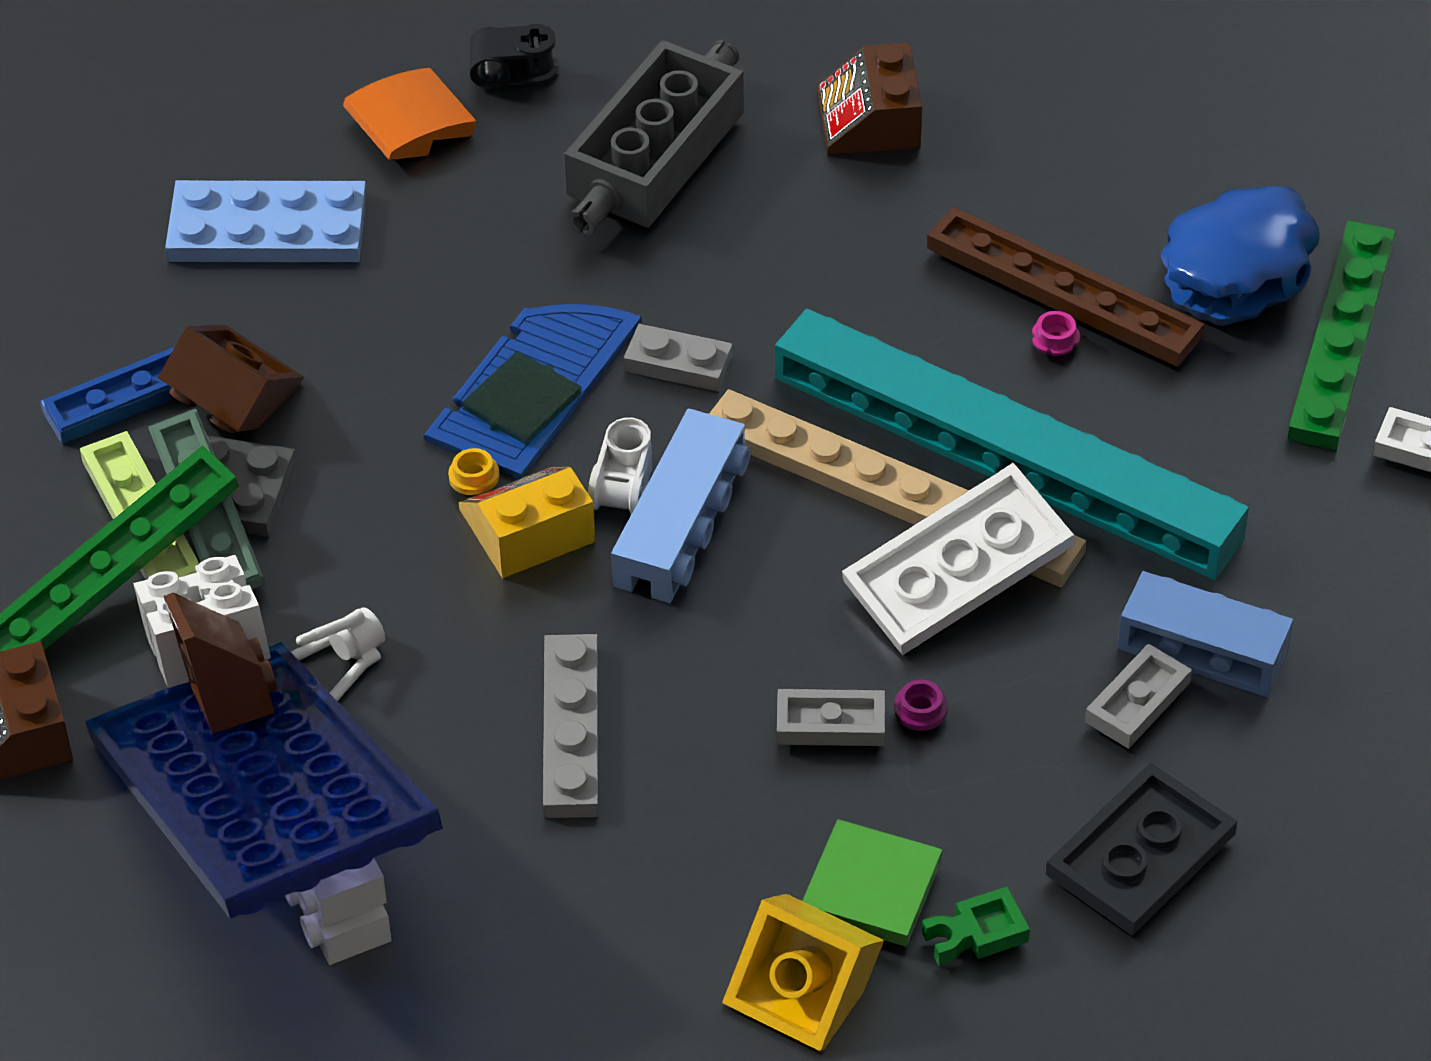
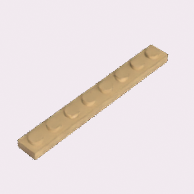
[709,389,1087,588]

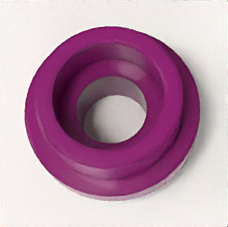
[894,680,948,731]

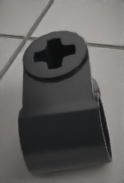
[470,24,559,89]

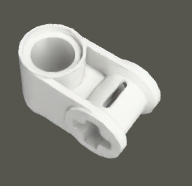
[588,418,653,514]

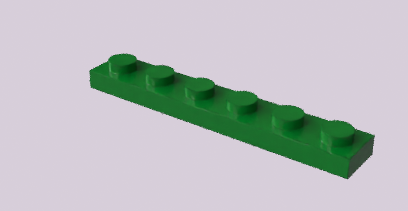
[1287,220,1395,451]
[0,445,240,652]

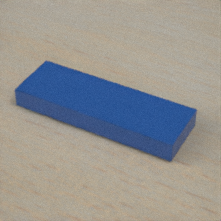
[40,347,175,445]

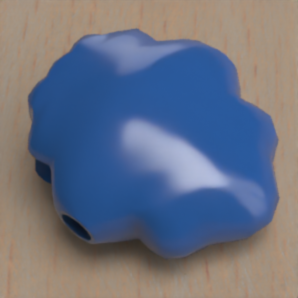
[1160,186,1320,326]

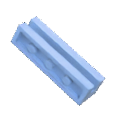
[611,408,751,604]

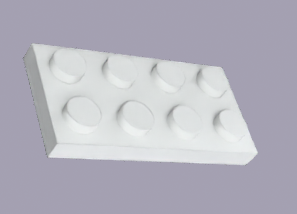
[842,463,1075,655]

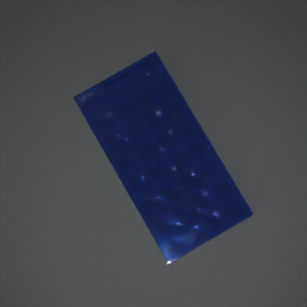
[85,642,443,919]

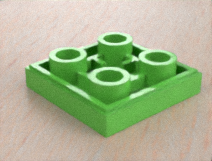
[802,819,942,947]

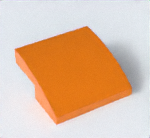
[343,68,477,160]

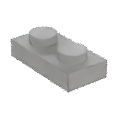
[623,323,733,392]
[1085,644,1192,749]
[777,689,885,746]

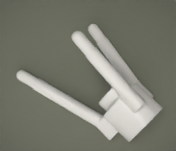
[270,607,386,728]

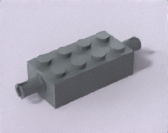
[564,40,744,236]

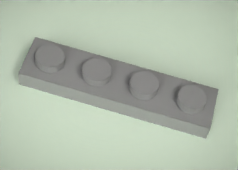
[543,634,598,818]

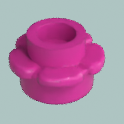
[1032,311,1080,356]

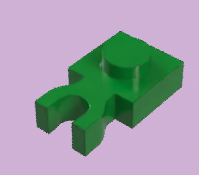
[922,886,1030,966]

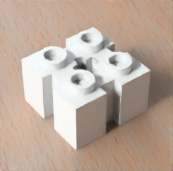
[133,555,271,688]
[274,794,392,965]

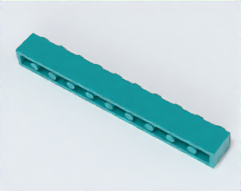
[775,308,1249,581]

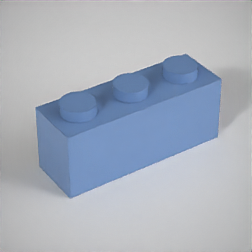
[1118,571,1294,698]

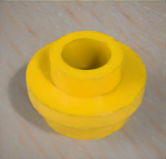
[448,448,500,495]

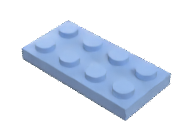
[165,180,367,262]

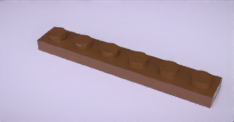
[927,206,1205,367]

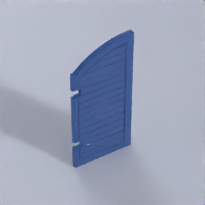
[423,304,642,479]

